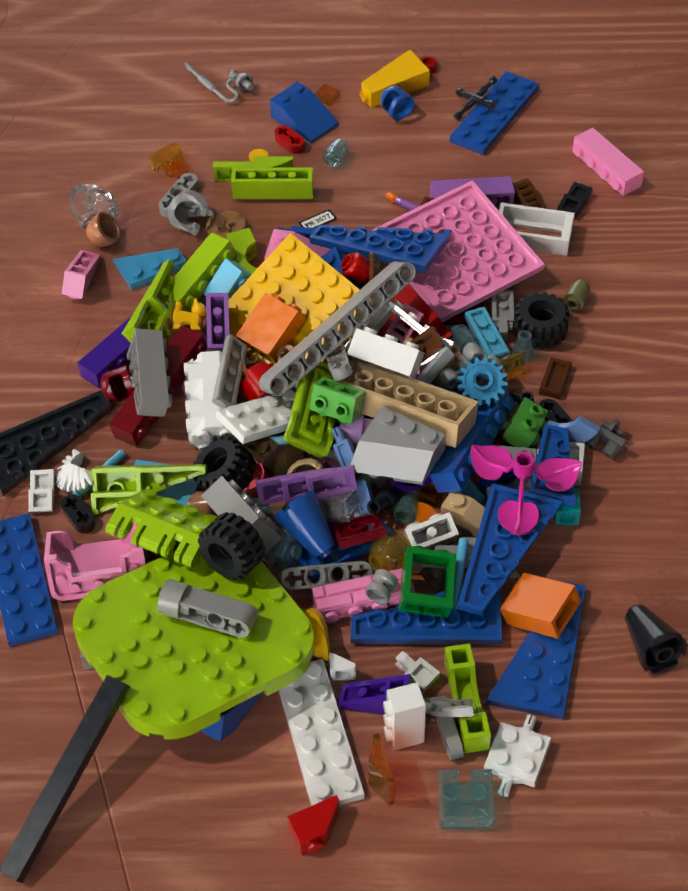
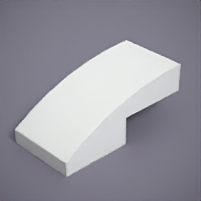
[29,469,55,513]

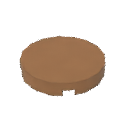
[206,210,247,239]

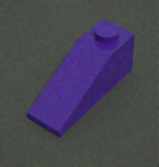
[338,674,423,714]

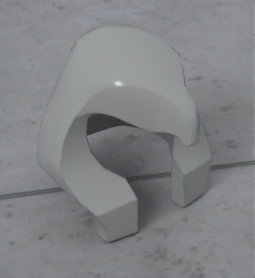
[167,190,214,236]

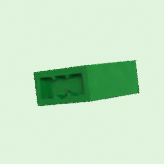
[398,546,456,618]

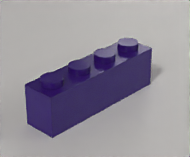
[77,316,132,389]

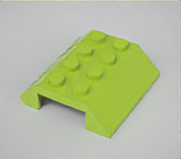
[105,489,217,568]

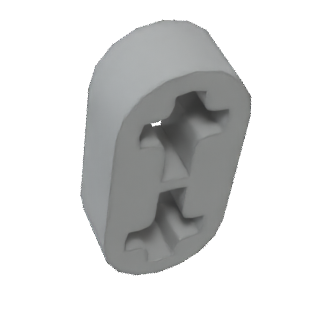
[436,716,464,760]

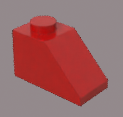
[287,795,340,855]

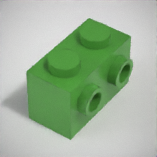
[310,377,365,424]
[501,397,548,447]

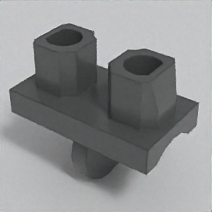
[584,419,628,460]

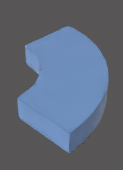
[540,416,600,443]

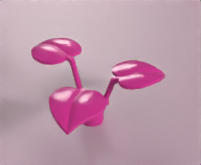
[471,445,582,536]

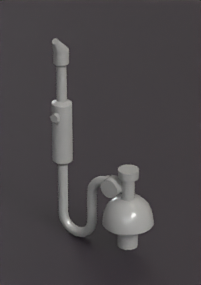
[185,62,254,103]

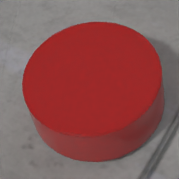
[420,56,437,73]

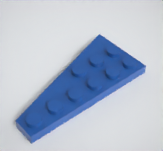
[457,483,562,615]

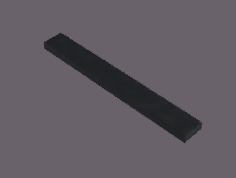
[0,675,130,883]

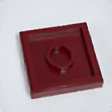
[330,513,387,550]

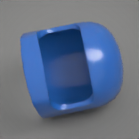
[380,85,415,120]

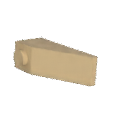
[441,492,485,537]

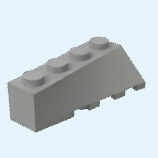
[127,328,172,417]

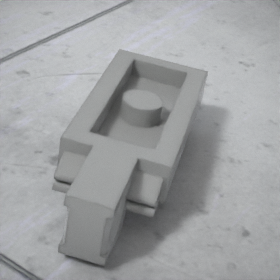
[492,291,514,341]

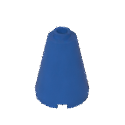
[273,490,335,559]

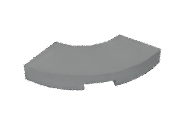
[423,696,474,717]

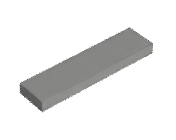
[212,334,247,409]

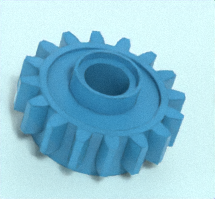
[457,356,508,408]

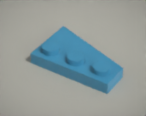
[113,248,187,290]

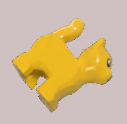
[172,298,206,334]

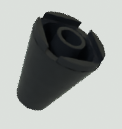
[625,605,688,674]

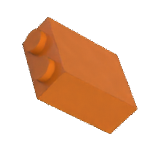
[236,292,306,363]
[500,573,581,639]

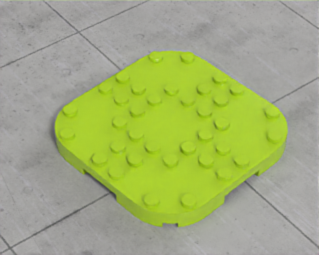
[73,550,314,739]

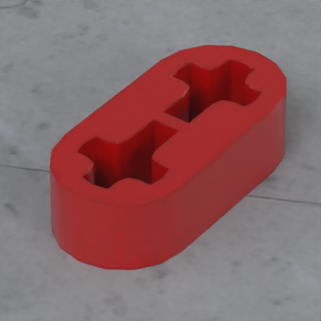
[274,125,305,154]

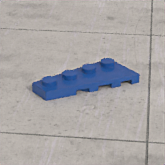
[529,424,576,508]

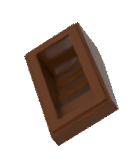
[513,178,547,209]

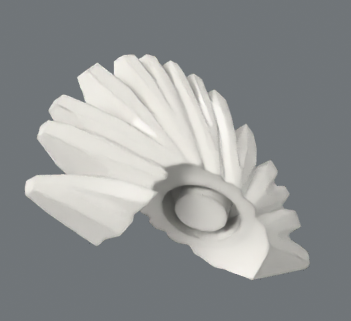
[55,449,93,492]

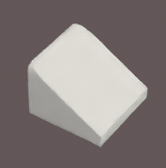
[329,653,356,681]

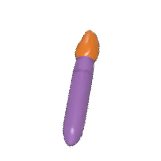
[385,193,419,211]

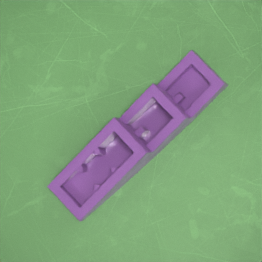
[255,466,357,506]

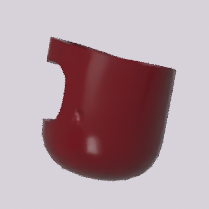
[100,365,135,402]

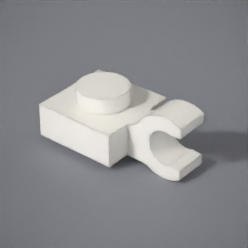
[395,651,440,693]

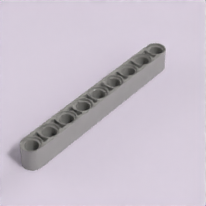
[259,261,416,396]

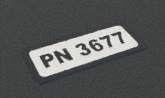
[299,209,337,228]

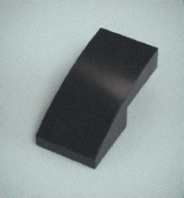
[557,182,593,218]

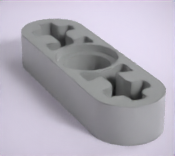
[158,173,199,217]

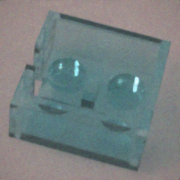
[437,769,495,830]

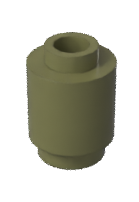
[563,280,590,311]

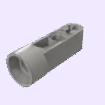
[157,579,259,638]

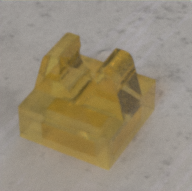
[499,351,527,381]

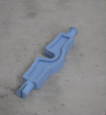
[331,426,374,515]

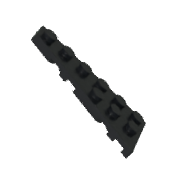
[0,390,111,496]

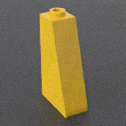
[360,50,430,108]

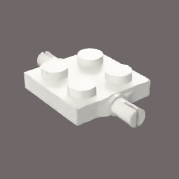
[484,715,551,797]

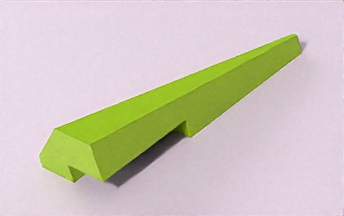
[122,259,174,345]
[91,464,207,515]

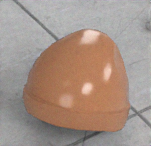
[86,212,121,247]

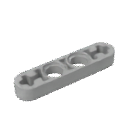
[326,342,353,381]
[278,561,373,590]

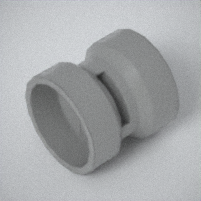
[365,569,398,604]

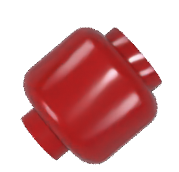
[341,252,374,285]

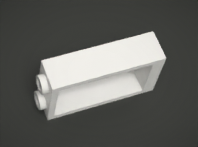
[499,203,574,256]

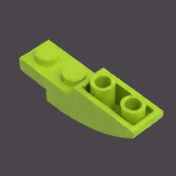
[213,156,294,182]

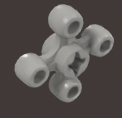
[439,342,503,395]

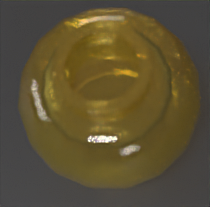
[369,532,411,571]

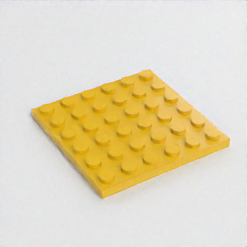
[203,233,371,370]

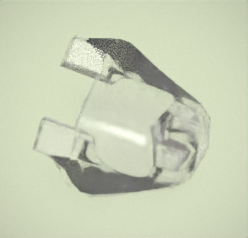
[69,183,119,229]

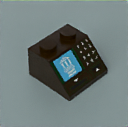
[242,431,305,476]

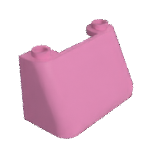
[44,523,147,601]

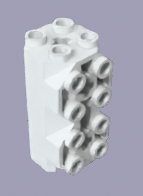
[184,351,240,453]

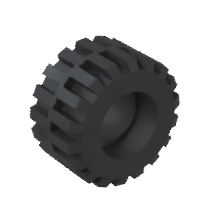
[513,292,570,350]
[193,437,256,493]
[198,512,266,581]

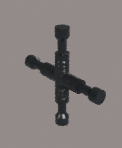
[453,76,498,121]

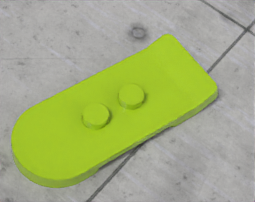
[283,362,336,458]

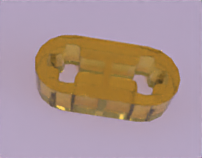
[149,143,183,171]

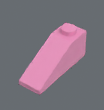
[61,250,101,299]

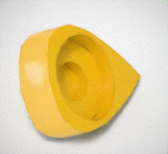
[303,608,330,661]

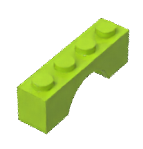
[226,228,257,274]
[444,644,491,753]

